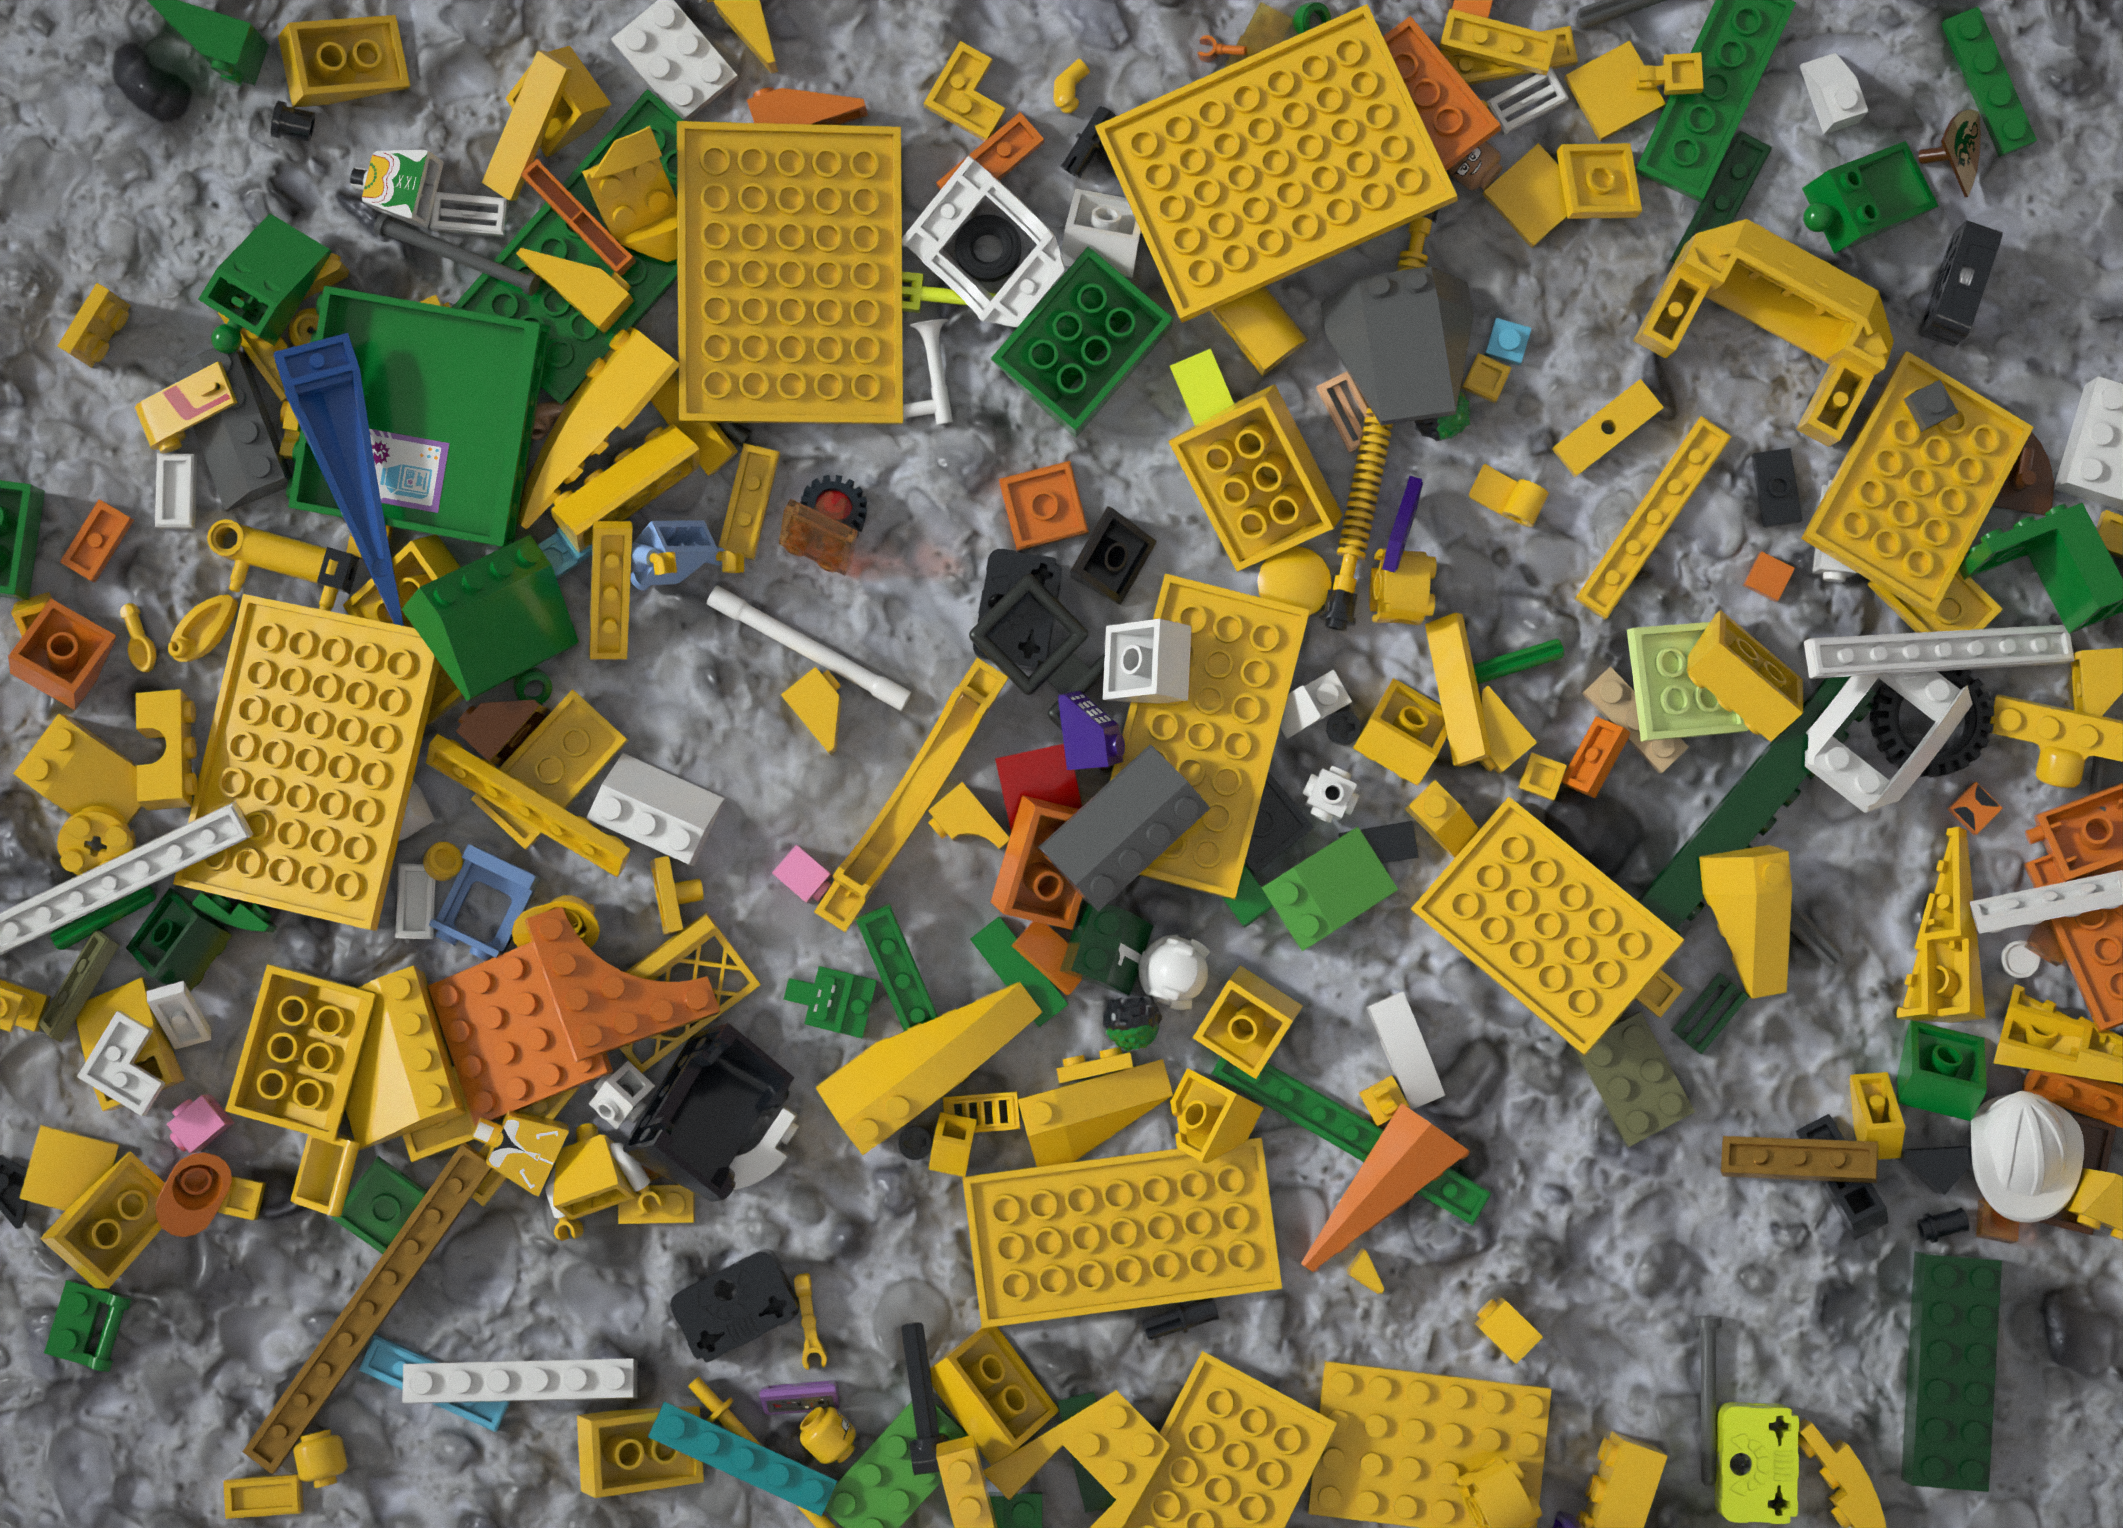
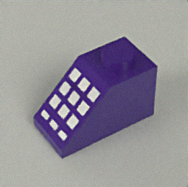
[1058,691,1125,770]

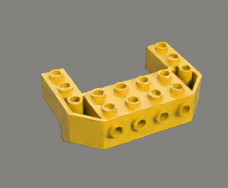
[1633,219,1894,447]

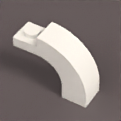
[729,1107,799,1190]

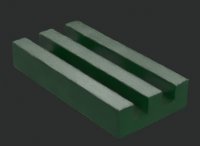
[1670,973,1749,1055]

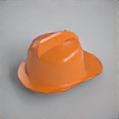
[155,1152,232,1237]

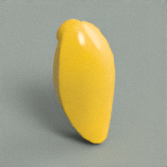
[168,594,238,662]

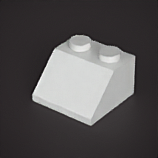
[1061,189,1142,278]
[1103,619,1191,703]

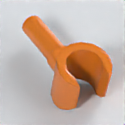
[1197,35,1247,62]

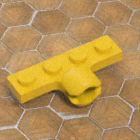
[1990,694,2123,788]

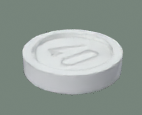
[2000,940,2040,978]

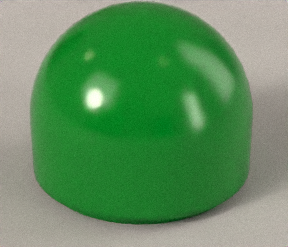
[1293,2,1331,35]
[513,667,552,704]

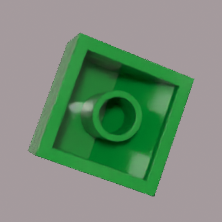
[1897,1020,1987,1121]

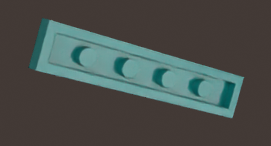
[648,1402,837,1516]

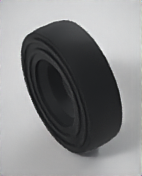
[955,214,1022,282]

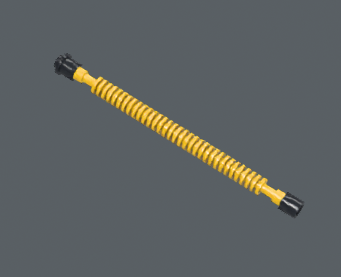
[1319,209,1439,631]

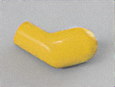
[1053,58,1090,114]

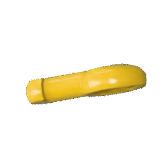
[120,603,157,673]

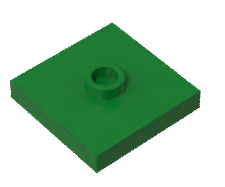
[332,1156,428,1254]

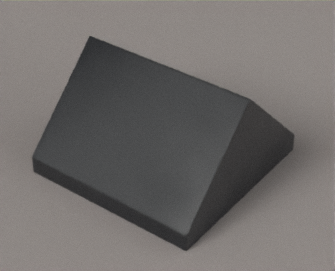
[1070,506,1157,605]

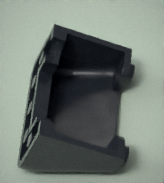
[623,1023,795,1202]

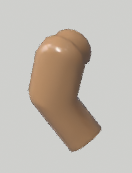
[532,399,570,440]

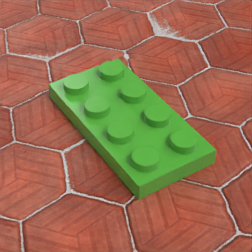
[825,1401,969,1528]

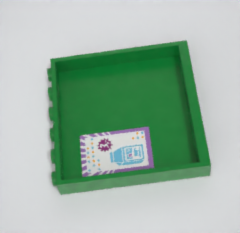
[286,286,550,547]

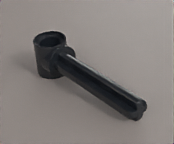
[901,1322,949,1476]

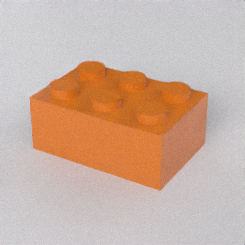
[990,795,1082,930]

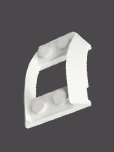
[902,156,1066,327]
[1805,671,1972,813]

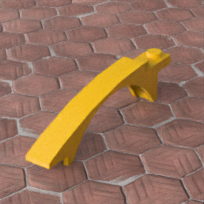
[814,657,1009,933]

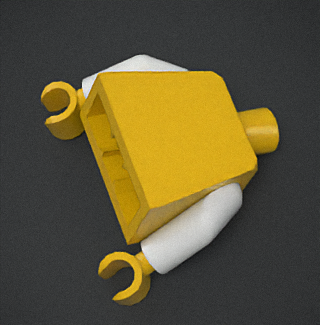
[545,1123,666,1241]

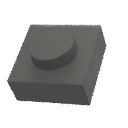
[1904,380,1958,432]

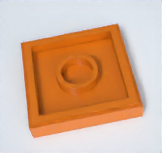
[998,461,1089,552]

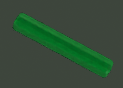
[1473,639,1565,685]
[50,885,157,950]

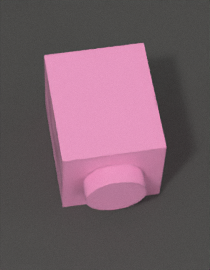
[772,845,833,903]

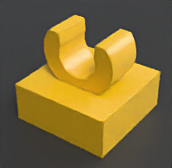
[1358,1075,1410,1126]

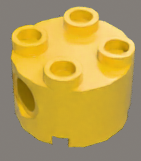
[1369,548,1437,625]
[1456,1456,1543,1528]

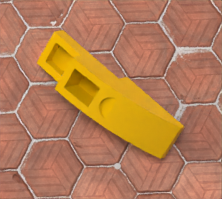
[1798,1418,1887,1528]

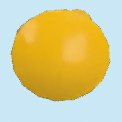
[1257,546,1332,617]

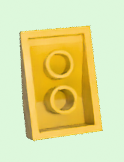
[278,15,410,108]
[13,713,143,825]
[40,1151,165,1289]
[577,1406,704,1498]

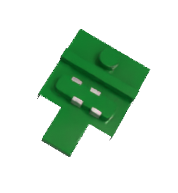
[783,966,877,1039]

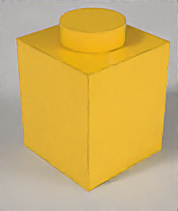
[928,1112,977,1177]

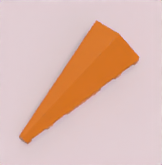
[1301,1103,1470,1273]

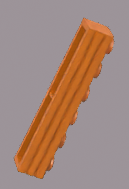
[521,159,636,276]

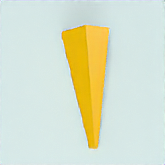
[1896,827,1986,1023]
[1993,984,2123,1084]

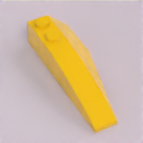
[518,326,680,530]
[816,981,1042,1155]

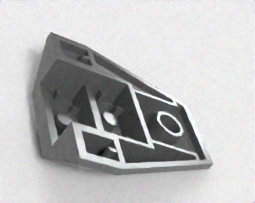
[1321,266,1474,426]

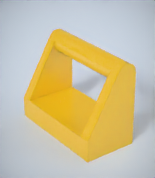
[290,1133,360,1217]

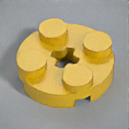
[57,806,137,875]

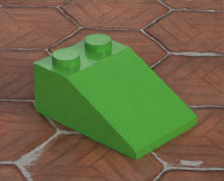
[1261,827,1399,951]

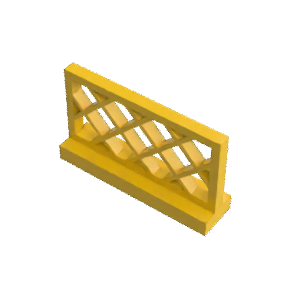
[620,911,761,1073]

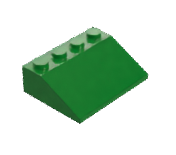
[991,246,1173,438]
[401,535,579,701]

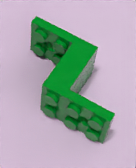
[1958,503,2123,634]

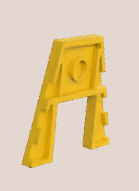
[983,1390,1171,1528]

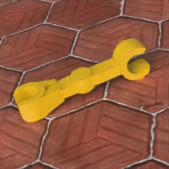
[794,1273,828,1370]

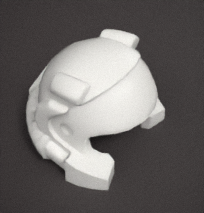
[1138,934,1210,1010]

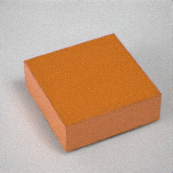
[1742,551,1795,602]

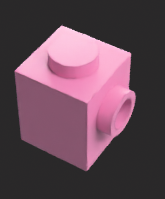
[166,1094,235,1153]

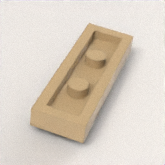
[1582,667,1689,774]

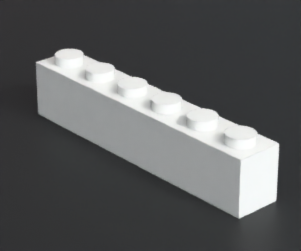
[402,1359,638,1404]

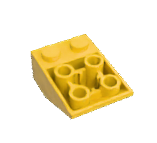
[76,977,185,1111]

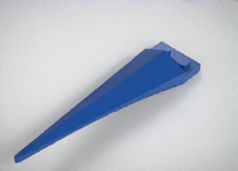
[273,333,404,626]

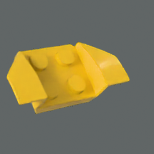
[582,126,677,262]

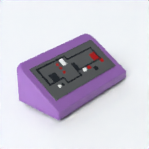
[759,1380,840,1415]

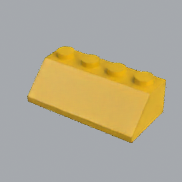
[551,424,700,553]

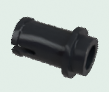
[1917,1207,1970,1243]

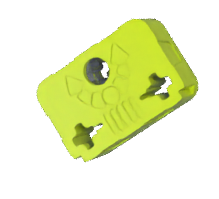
[1714,1402,1799,1524]

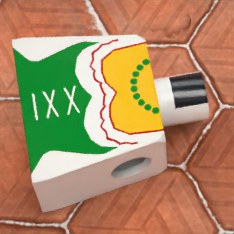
[350,150,444,229]

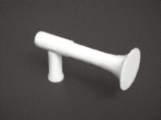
[903,319,953,425]

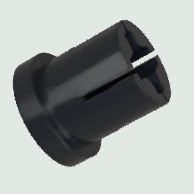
[270,100,315,142]

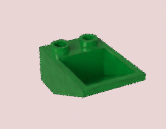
[1802,141,1939,254]
[198,214,333,354]

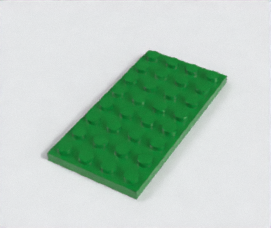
[452,89,684,405]

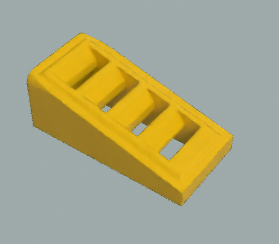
[943,1091,1021,1133]

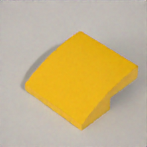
[19,1124,119,1211]

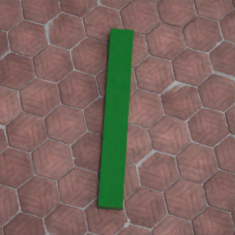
[1211,1057,1492,1226]

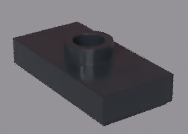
[1751,448,1803,528]

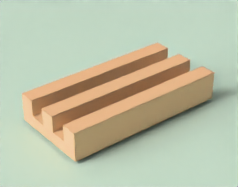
[1316,371,1372,453]

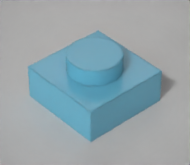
[1484,318,1532,366]

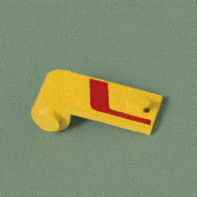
[135,361,238,454]

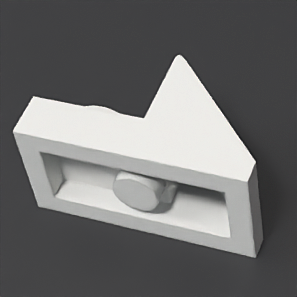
[1280,670,1352,739]

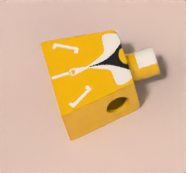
[472,1110,569,1197]

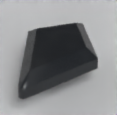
[0,1154,28,1229]

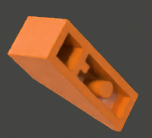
[746,87,868,125]

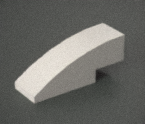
[1366,992,1445,1110]

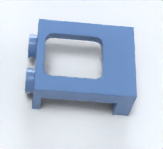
[428,844,541,961]

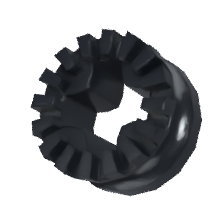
[1326,711,1361,746]
[898,1126,933,1160]

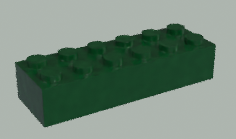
[1901,1251,2002,1492]

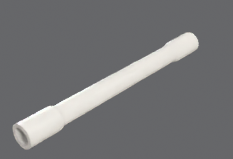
[706,585,912,711]

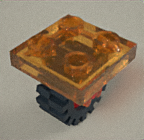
[779,475,867,576]

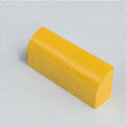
[1210,286,1309,377]

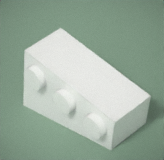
[2054,376,2123,511]

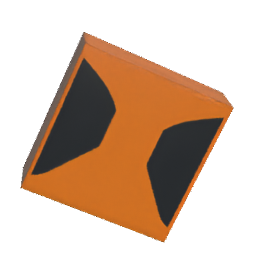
[1947,782,2003,835]

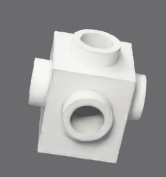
[1302,766,1360,823]
[589,1061,655,1130]

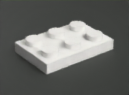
[611,0,739,121]

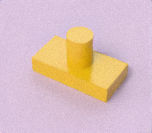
[650,856,704,935]

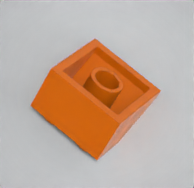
[8,599,116,710]

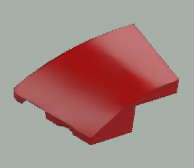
[995,744,1082,832]

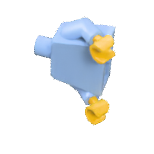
[630,520,744,591]

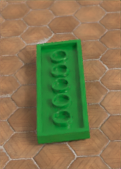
[1635,0,1796,203]

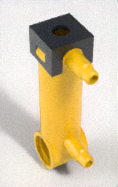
[207,519,360,611]

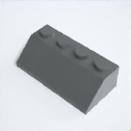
[173,347,293,512]
[1038,745,1210,912]

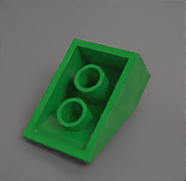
[147,0,269,86]

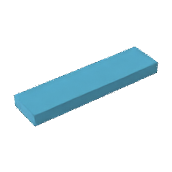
[359,1334,511,1432]

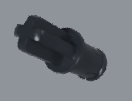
[1060,106,1116,179]
[1142,1298,1219,1340]

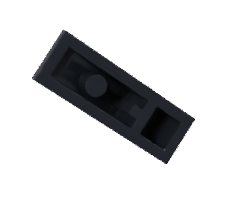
[1796,1114,1889,1240]

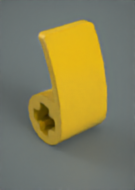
[1469,464,1549,528]

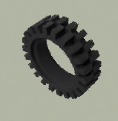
[1870,670,1994,778]

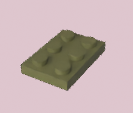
[1573,1012,1695,1147]

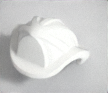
[1971,1091,2084,1223]

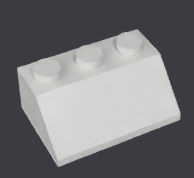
[586,753,725,866]

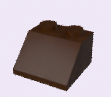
[456,700,552,766]

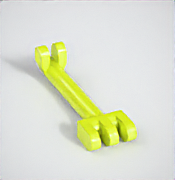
[902,272,996,313]

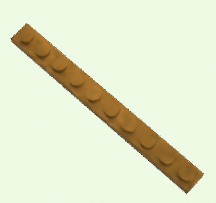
[242,1143,493,1474]

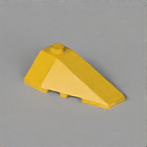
[1699,845,1792,999]
[1018,1059,1173,1167]

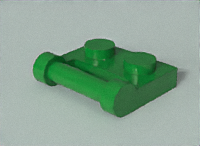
[44,1279,132,1372]

